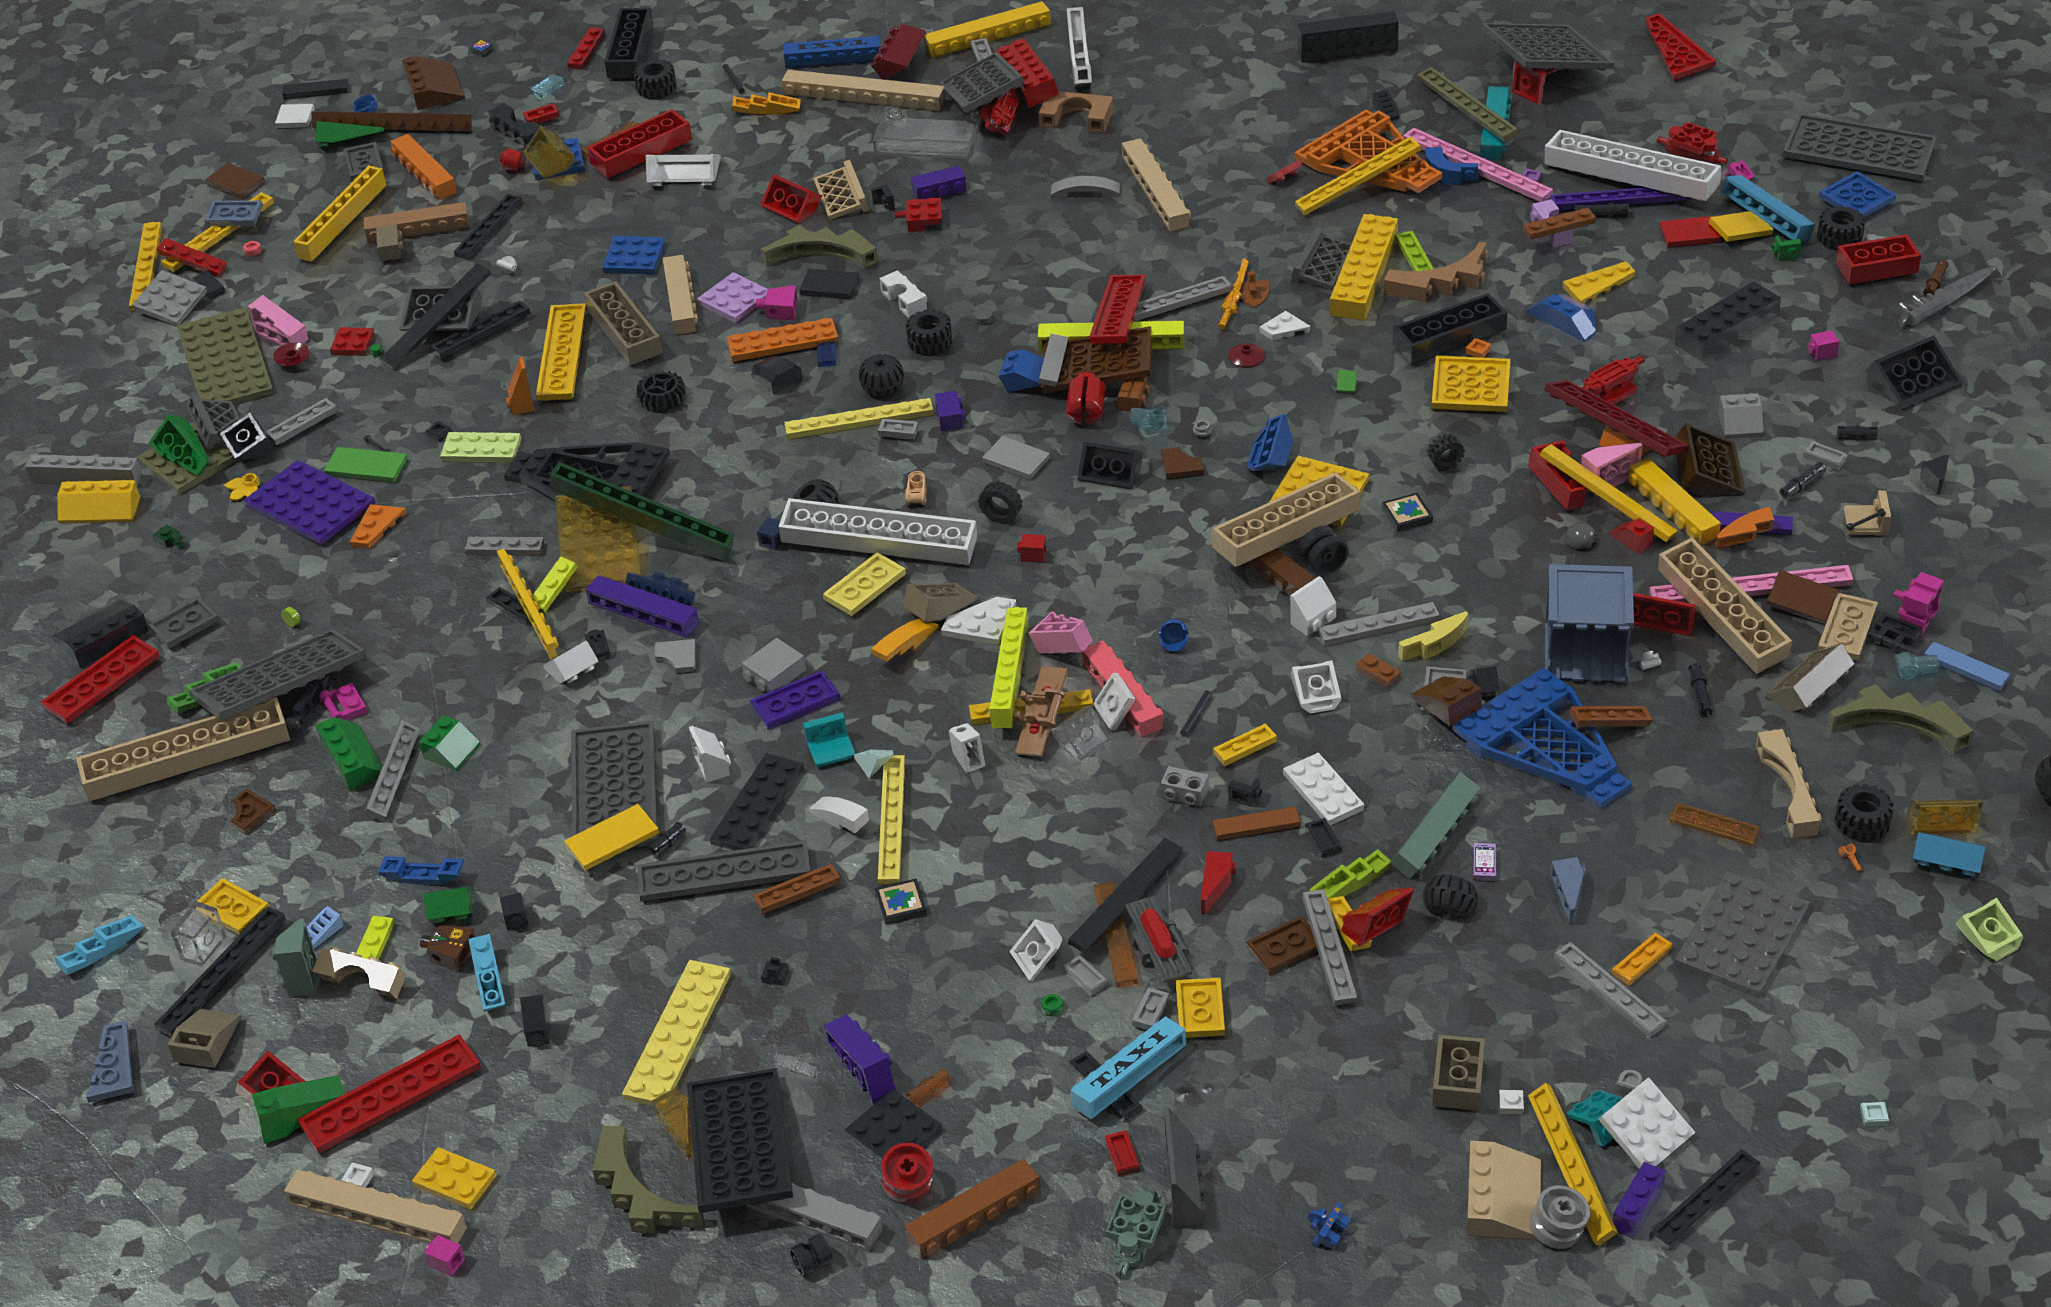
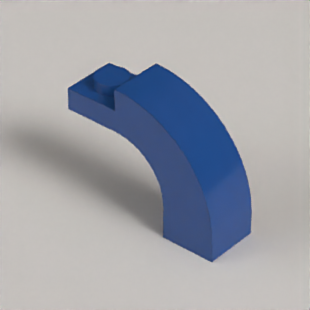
[1425,147,1478,186]

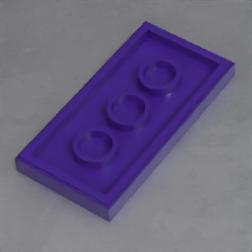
[750,671,841,730]

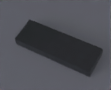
[486,587,541,626]

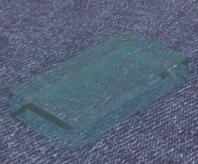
[530,74,565,99]

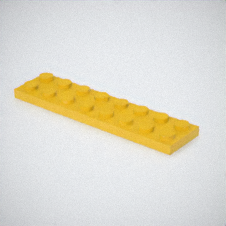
[536,303,587,401]

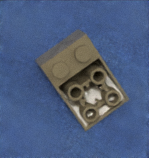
[168,1009,241,1068]

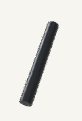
[722,64,745,94]
[1180,690,1212,737]

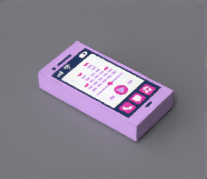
[1474,843,1496,881]

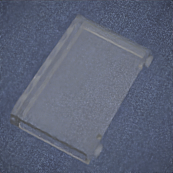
[873,106,983,159]

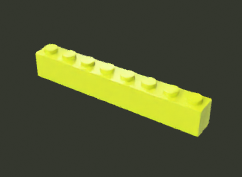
[1038,321,1184,351]
[990,607,1029,728]

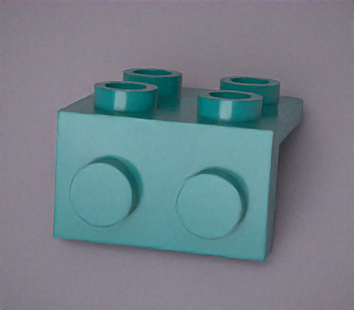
[803,712,855,767]
[1567,1091,1623,1147]

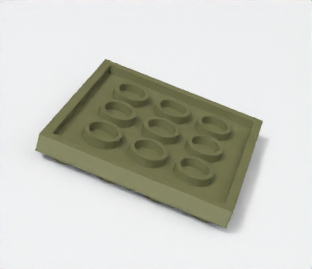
[137,424,238,495]

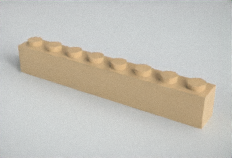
[1122,138,1191,232]
[284,1169,467,1243]

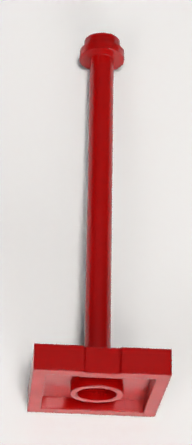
[1512,62,1558,104]

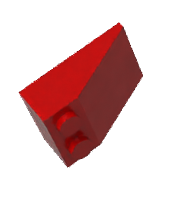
[235,1051,306,1103]

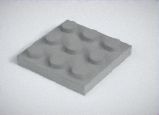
[132,270,207,326]

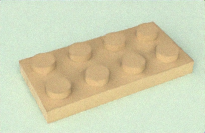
[1818,593,1878,661]

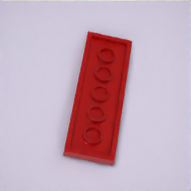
[40,635,160,724]

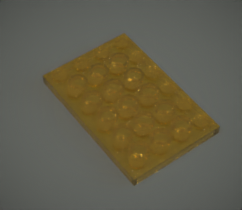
[555,486,640,593]

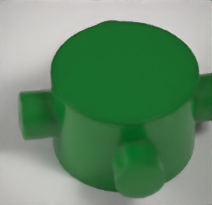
[369,344,384,356]

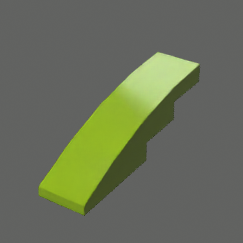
[1309,849,1393,899]

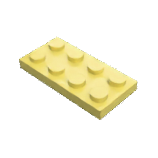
[823,552,906,616]

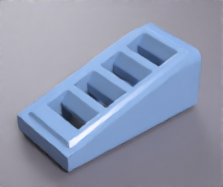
[307,906,344,949]

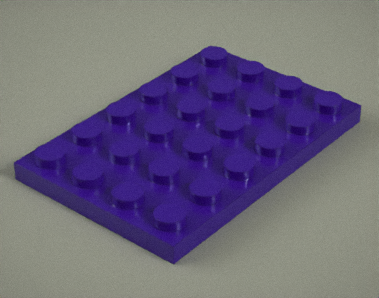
[243,460,376,545]

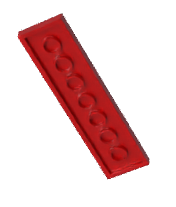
[1089,274,1146,345]
[297,1034,481,1154]

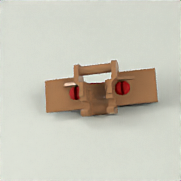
[1014,667,1068,757]

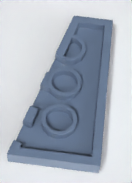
[86,1020,134,1103]

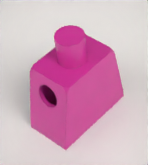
[756,286,798,321]

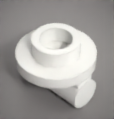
[496,256,517,274]
[1638,650,1662,670]

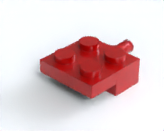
[895,198,942,232]

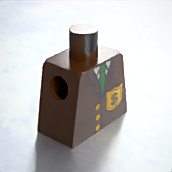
[420,926,475,973]

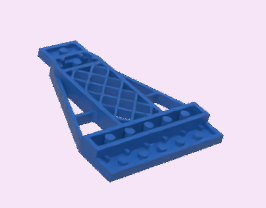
[1452,667,1632,809]

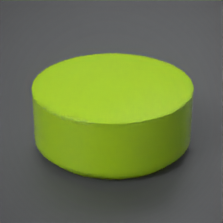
[281,607,300,627]

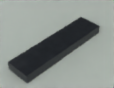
[282,79,349,99]
[1069,1051,1143,1123]

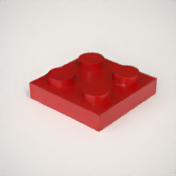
[330,327,375,356]

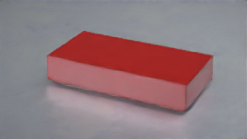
[1104,1130,1140,1177]

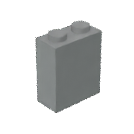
[742,638,806,693]

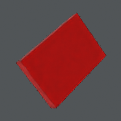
[1659,216,1721,247]

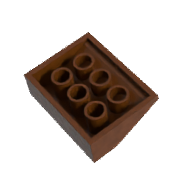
[402,56,465,110]

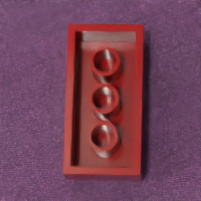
[1836,234,1921,285]

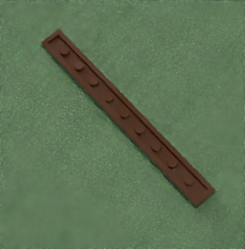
[311,111,472,131]

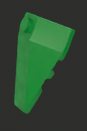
[149,414,210,476]

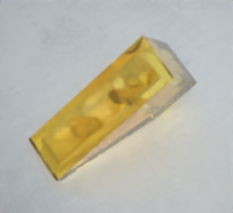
[652,1088,692,1159]

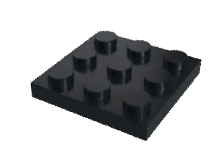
[844,1089,942,1163]

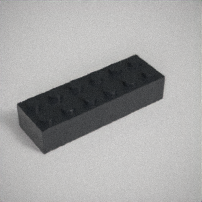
[604,8,653,79]
[1297,11,1399,62]
[1675,281,1781,361]
[1393,293,1508,364]

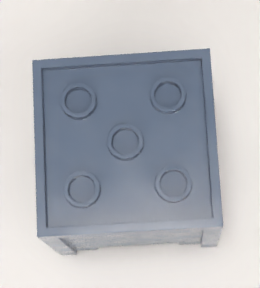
[1545,564,1634,683]

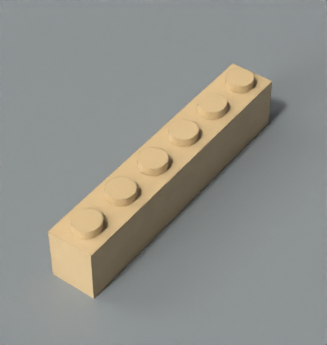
[663,255,698,335]

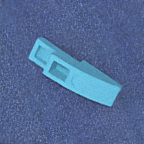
[468,934,506,1012]

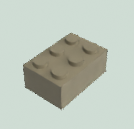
[1432,1035,1485,1111]

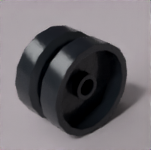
[1298,526,1349,577]

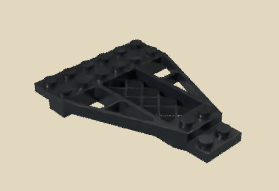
[504,442,670,528]

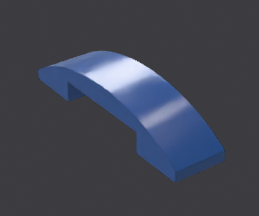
[378,856,464,885]

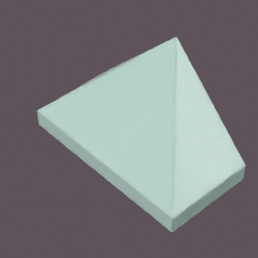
[854,749,893,779]

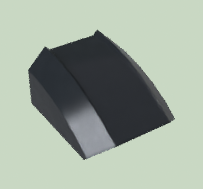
[751,356,803,394]

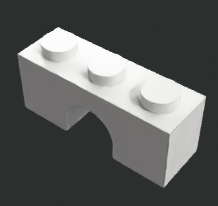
[879,270,928,318]

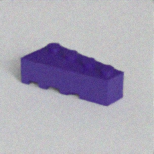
[823,1014,896,1104]

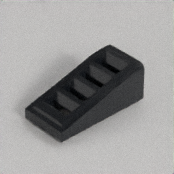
[1372,90,1400,120]

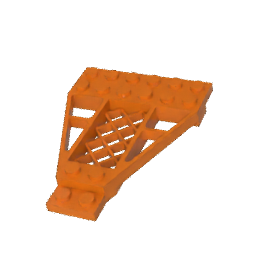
[1294,110,1442,193]

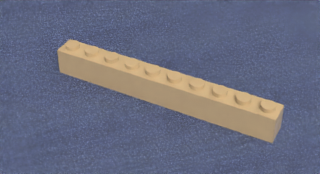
[782,70,945,111]

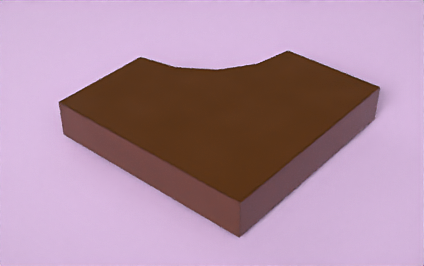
[1161,447,1204,479]
[230,788,276,835]

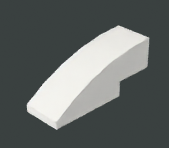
[809,796,869,833]

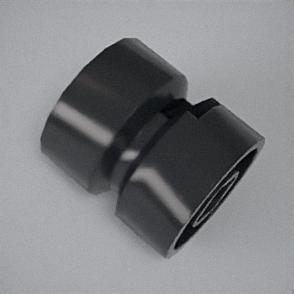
[789,1233,833,1276]

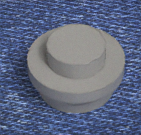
[1193,420,1212,437]

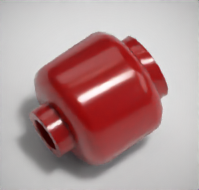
[499,148,525,172]

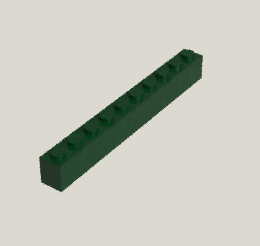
[549,462,734,562]

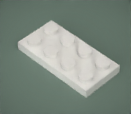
[1283,753,1364,826]

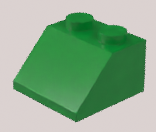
[419,715,480,771]
[423,886,472,923]

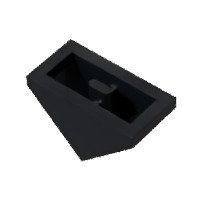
[1920,455,1949,495]

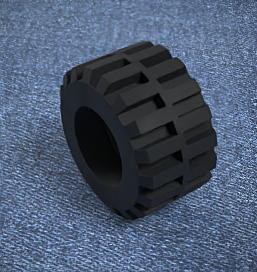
[634,59,677,99]
[1817,206,1865,250]
[906,310,952,355]
[1835,784,1894,841]

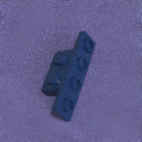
[625,572,695,607]

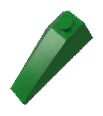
[315,121,384,147]
[250,1075,345,1144]

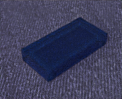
[817,341,836,367]

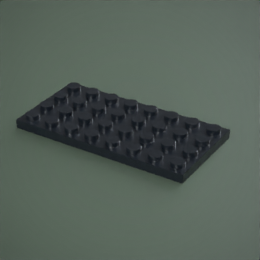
[687,1068,793,1213]

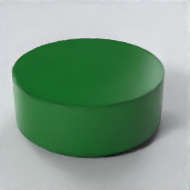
[1041,994,1063,1016]

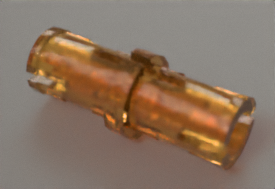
[906,1068,950,1105]

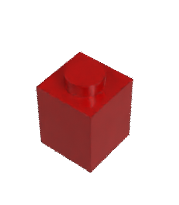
[1017,534,1047,563]

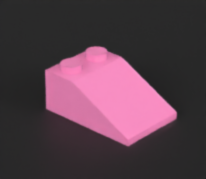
[1581,443,1642,497]

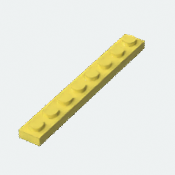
[784,398,934,439]
[878,755,905,885]

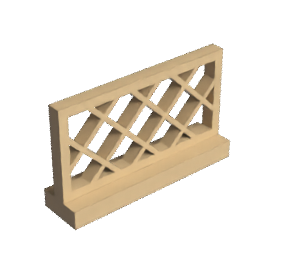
[813,160,870,220]

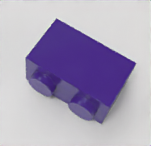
[935,391,966,431]

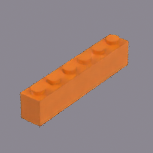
[390,134,457,200]

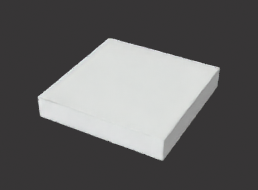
[275,104,315,128]
[1093,673,1136,731]

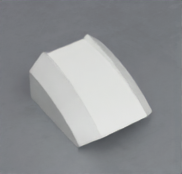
[1291,660,1341,714]

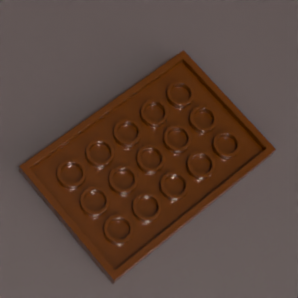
[1041,326,1152,393]

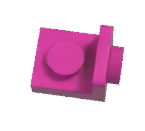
[1724,160,1755,181]

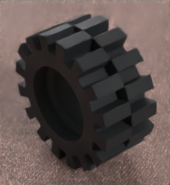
[1427,434,1465,470]

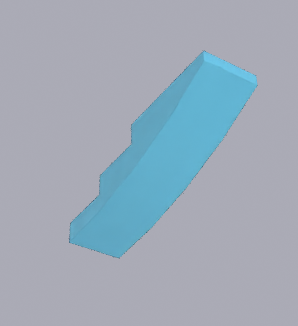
[55,915,144,975]

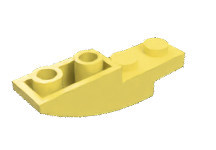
[1398,611,1468,662]

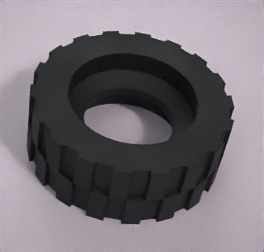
[978,481,1023,524]

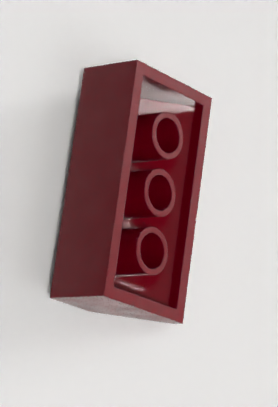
[871,24,926,80]

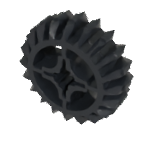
[636,370,686,411]

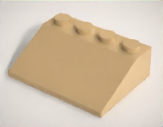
[1467,1141,1541,1240]

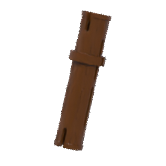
[1923,259,1949,297]

